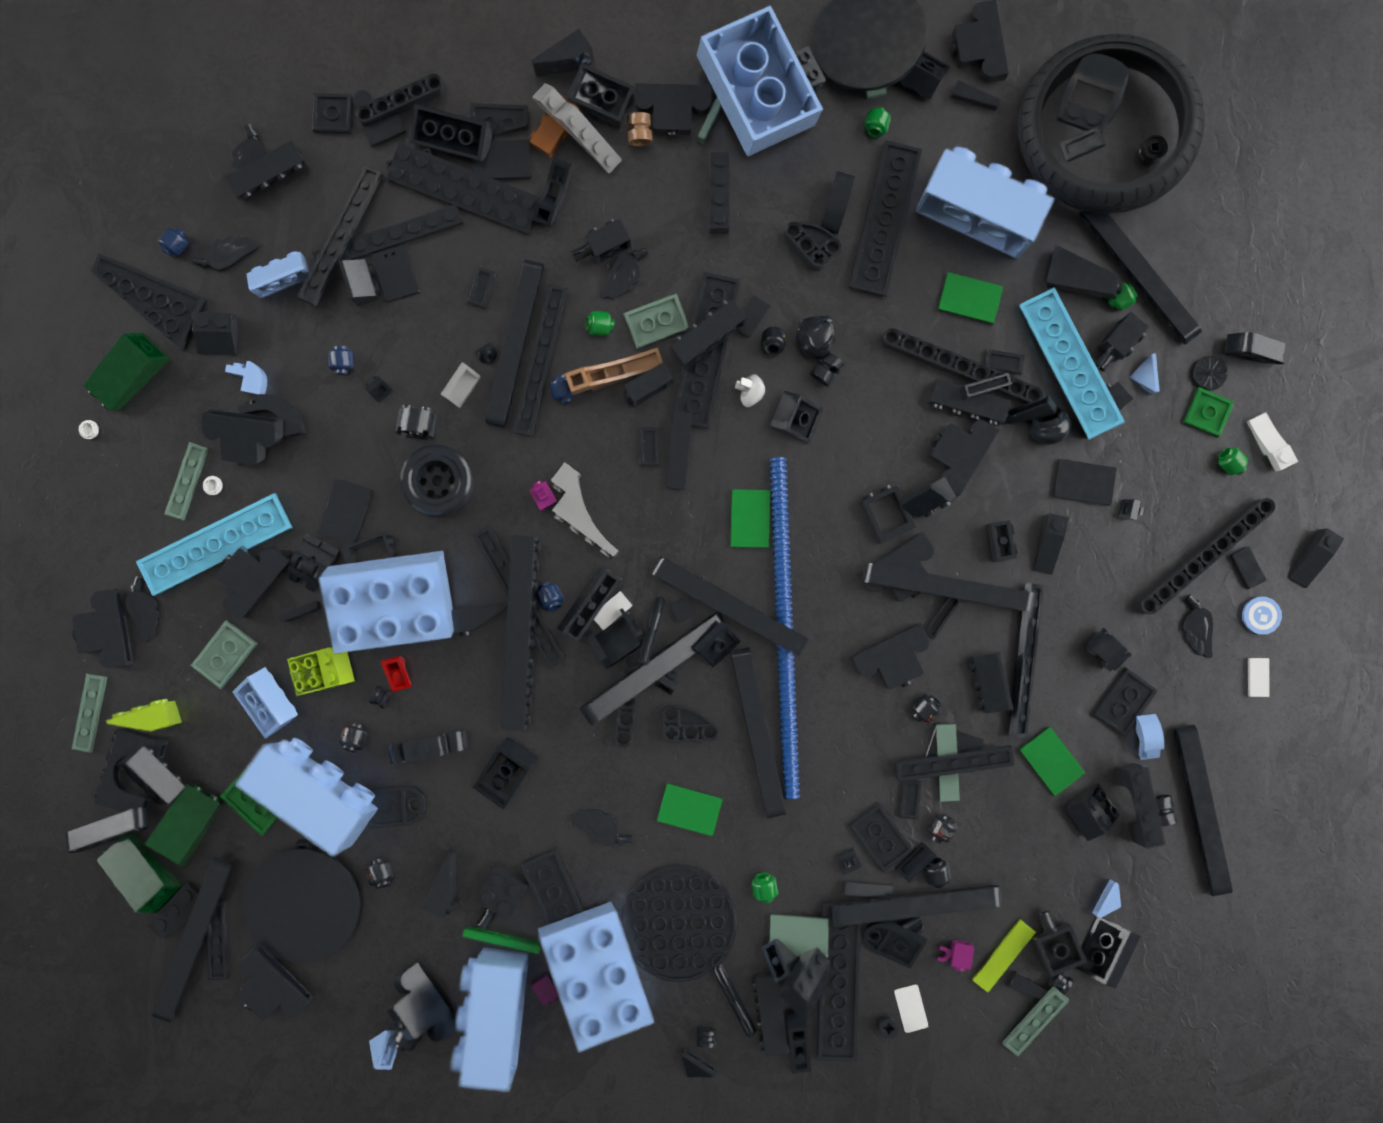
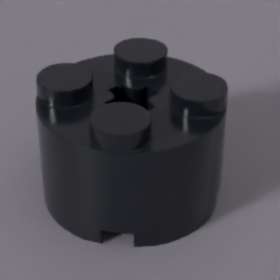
[395,404,437,440]
[1086,628,1132,672]

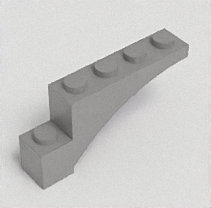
[532,84,622,173]
[551,462,619,558]

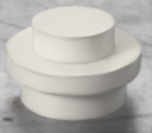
[79,420,99,439]
[203,476,223,495]

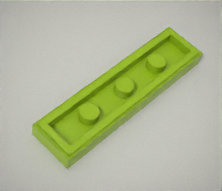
[972,919,1036,992]

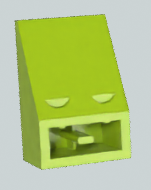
[287,647,355,696]
[106,699,182,731]

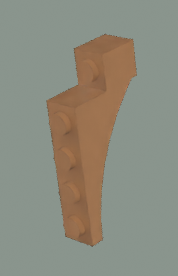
[565,347,663,395]

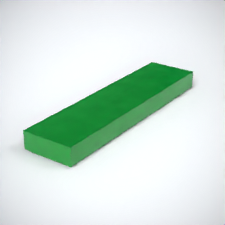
[463,926,542,954]

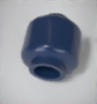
[158,228,188,257]
[328,346,354,375]
[550,374,576,404]
[536,582,564,612]

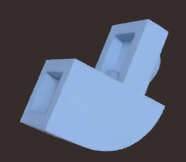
[225,361,267,395]
[1135,714,1164,760]

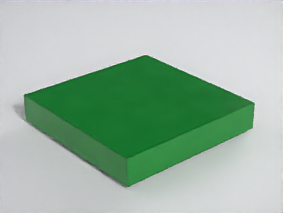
[1183,387,1234,437]

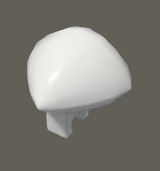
[735,374,765,407]

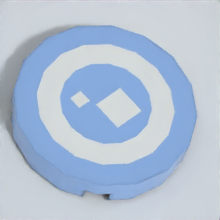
[1242,597,1282,634]

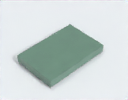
[623,293,690,350]
[190,620,258,689]
[770,914,829,958]

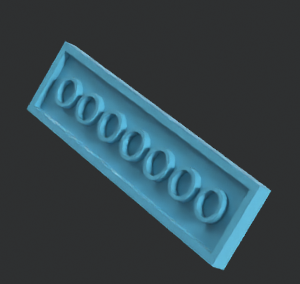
[1019,287,1125,440]
[136,493,293,596]

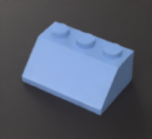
[247,251,310,298]
[233,668,298,739]

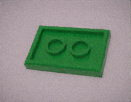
[938,272,1003,324]
[731,489,770,548]
[1019,727,1085,796]
[220,768,280,836]
[657,783,723,836]

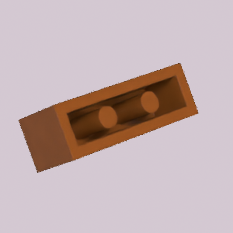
[529,94,582,159]

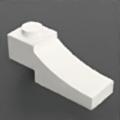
[1247,412,1298,472]

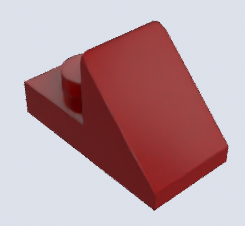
[381,656,411,692]

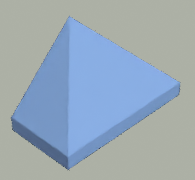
[1130,353,1159,394]
[1092,879,1121,918]
[369,1030,398,1069]

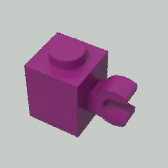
[529,480,558,511]
[937,940,974,971]
[531,971,559,1006]

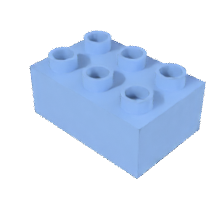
[696,6,823,157]
[915,147,1054,259]
[319,551,454,653]
[236,738,379,856]
[538,902,654,1051]
[452,947,530,1091]

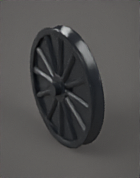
[1193,356,1228,390]

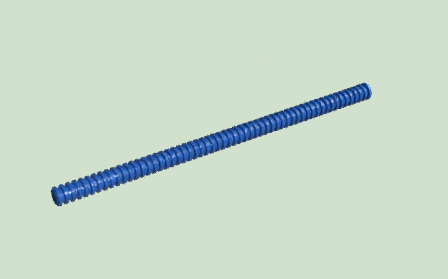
[769,457,800,799]

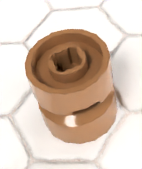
[627,112,652,146]

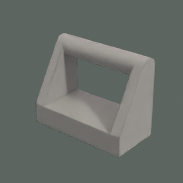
[441,362,481,408]

